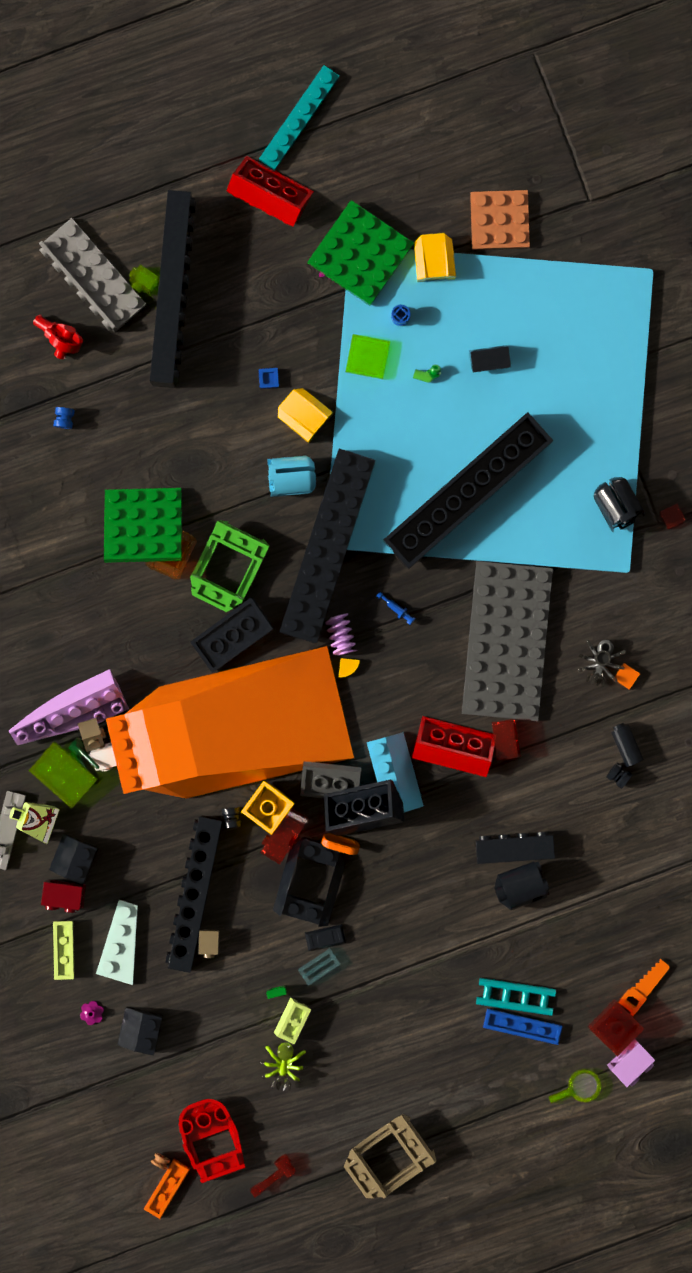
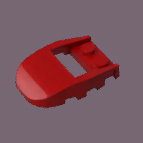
[178,1099,245,1183]

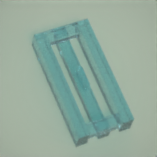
[298,948,340,986]

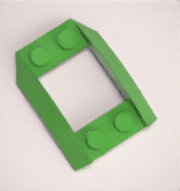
[190,520,270,612]

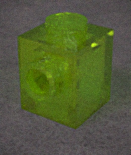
[129,264,159,296]

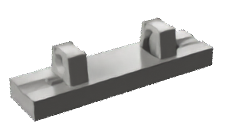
[0,791,26,870]

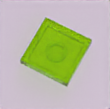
[345,334,390,380]

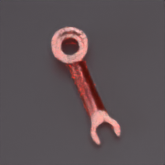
[250,1154,296,1198]

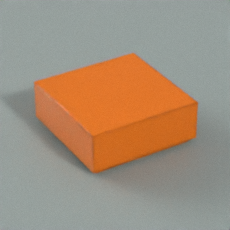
[614,663,640,690]

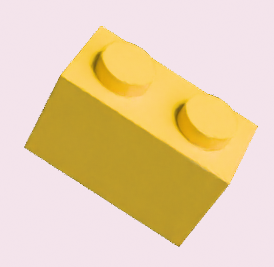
[241,781,295,835]

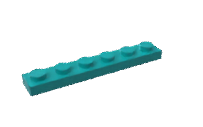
[259,65,340,170]

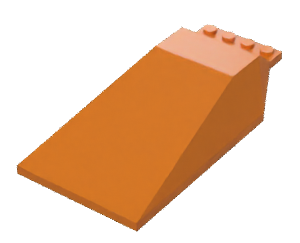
[106,646,354,799]

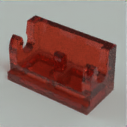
[492,719,521,761]

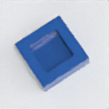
[259,368,279,389]

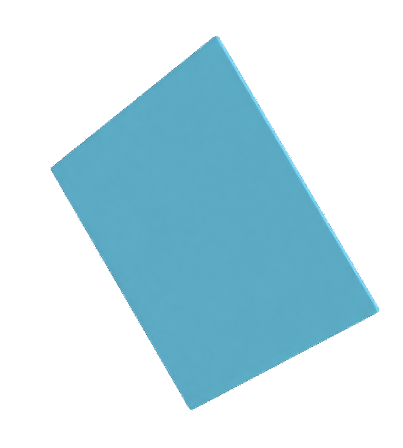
[330,249,653,573]

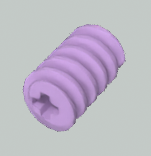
[325,613,357,655]

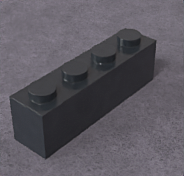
[475,831,555,864]

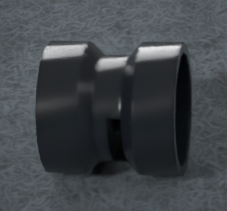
[606,762,633,789]
[222,807,242,828]

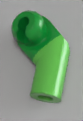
[413,365,441,383]

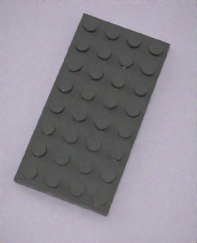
[461,561,553,721]

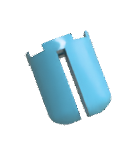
[267,456,316,497]

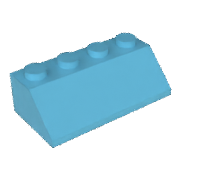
[367,732,424,812]

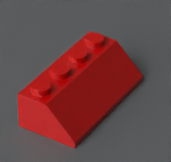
[226,156,314,227]
[412,716,497,777]

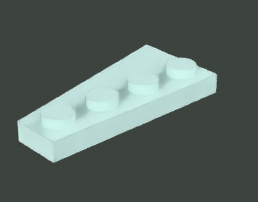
[96,900,138,985]

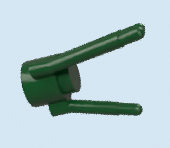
[68,737,100,784]

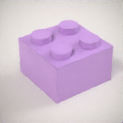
[607,1039,655,1087]

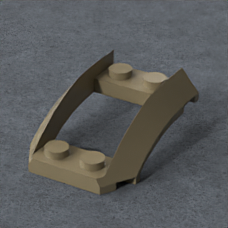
[344,1114,436,1199]

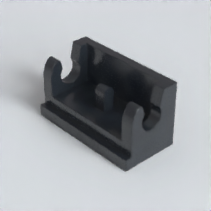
[469,345,511,373]

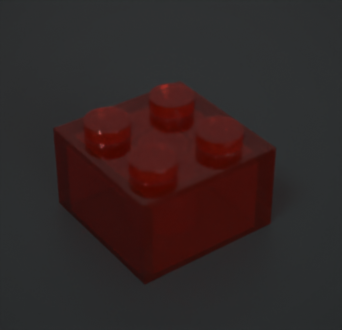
[588,999,644,1057]

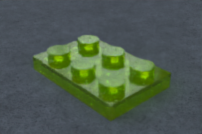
[29,741,98,809]

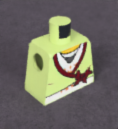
[10,802,59,844]

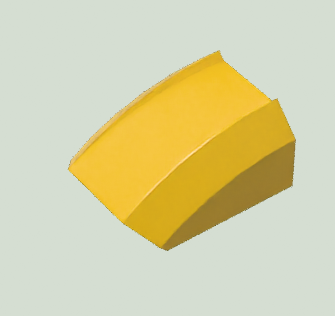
[414,233,456,282]
[278,388,333,443]

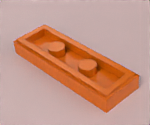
[144,1159,190,1219]

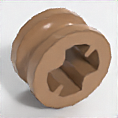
[151,1153,170,1170]

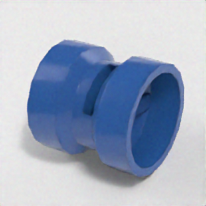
[391,304,411,326]
[53,407,75,429]

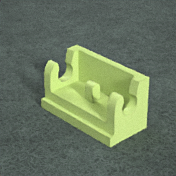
[274,998,311,1044]

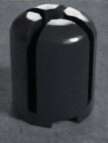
[594,477,646,532]

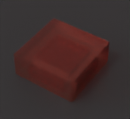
[659,504,686,529]

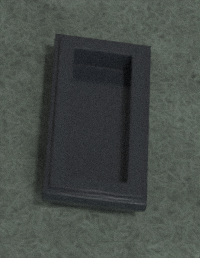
[305,924,346,951]

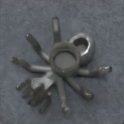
[578,639,626,687]

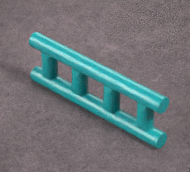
[476,978,556,1016]

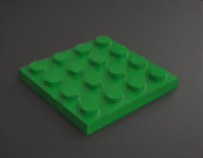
[307,200,414,306]
[104,488,182,563]

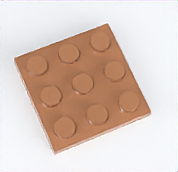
[470,190,530,250]

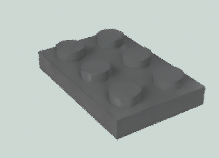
[300,761,361,798]

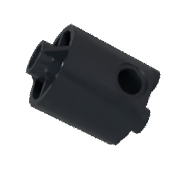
[494,861,550,911]

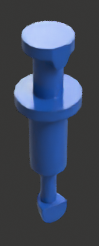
[377,592,416,625]

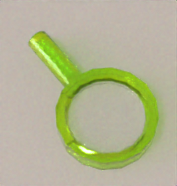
[548,1069,601,1104]

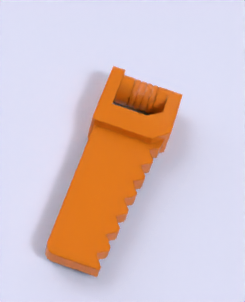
[618,959,669,1016]

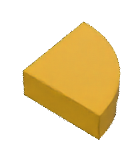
[339,658,360,677]

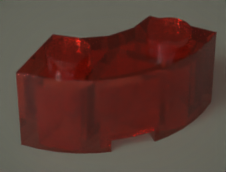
[260,808,309,865]

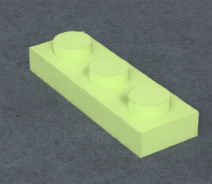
[53,921,74,980]

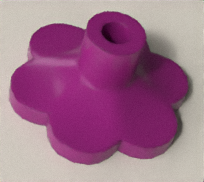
[80,1001,104,1025]

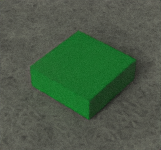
[266,985,287,999]

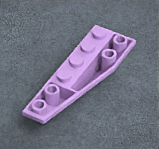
[9,669,129,745]

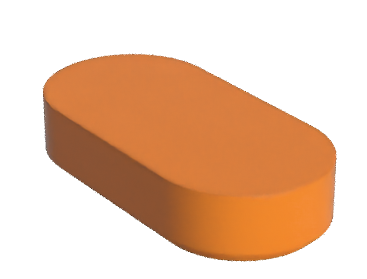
[321,833,360,855]

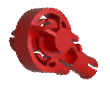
[33,315,83,359]

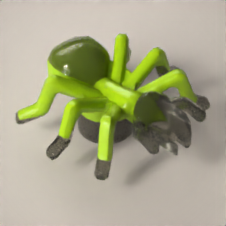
[260,1042,308,1091]

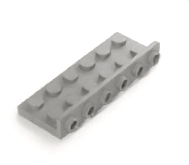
[39,218,146,332]

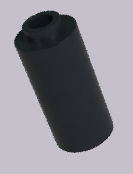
[611,723,644,767]

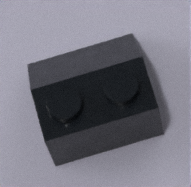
[49,834,99,885]
[118,1007,163,1056]

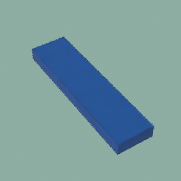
[483,1008,562,1045]

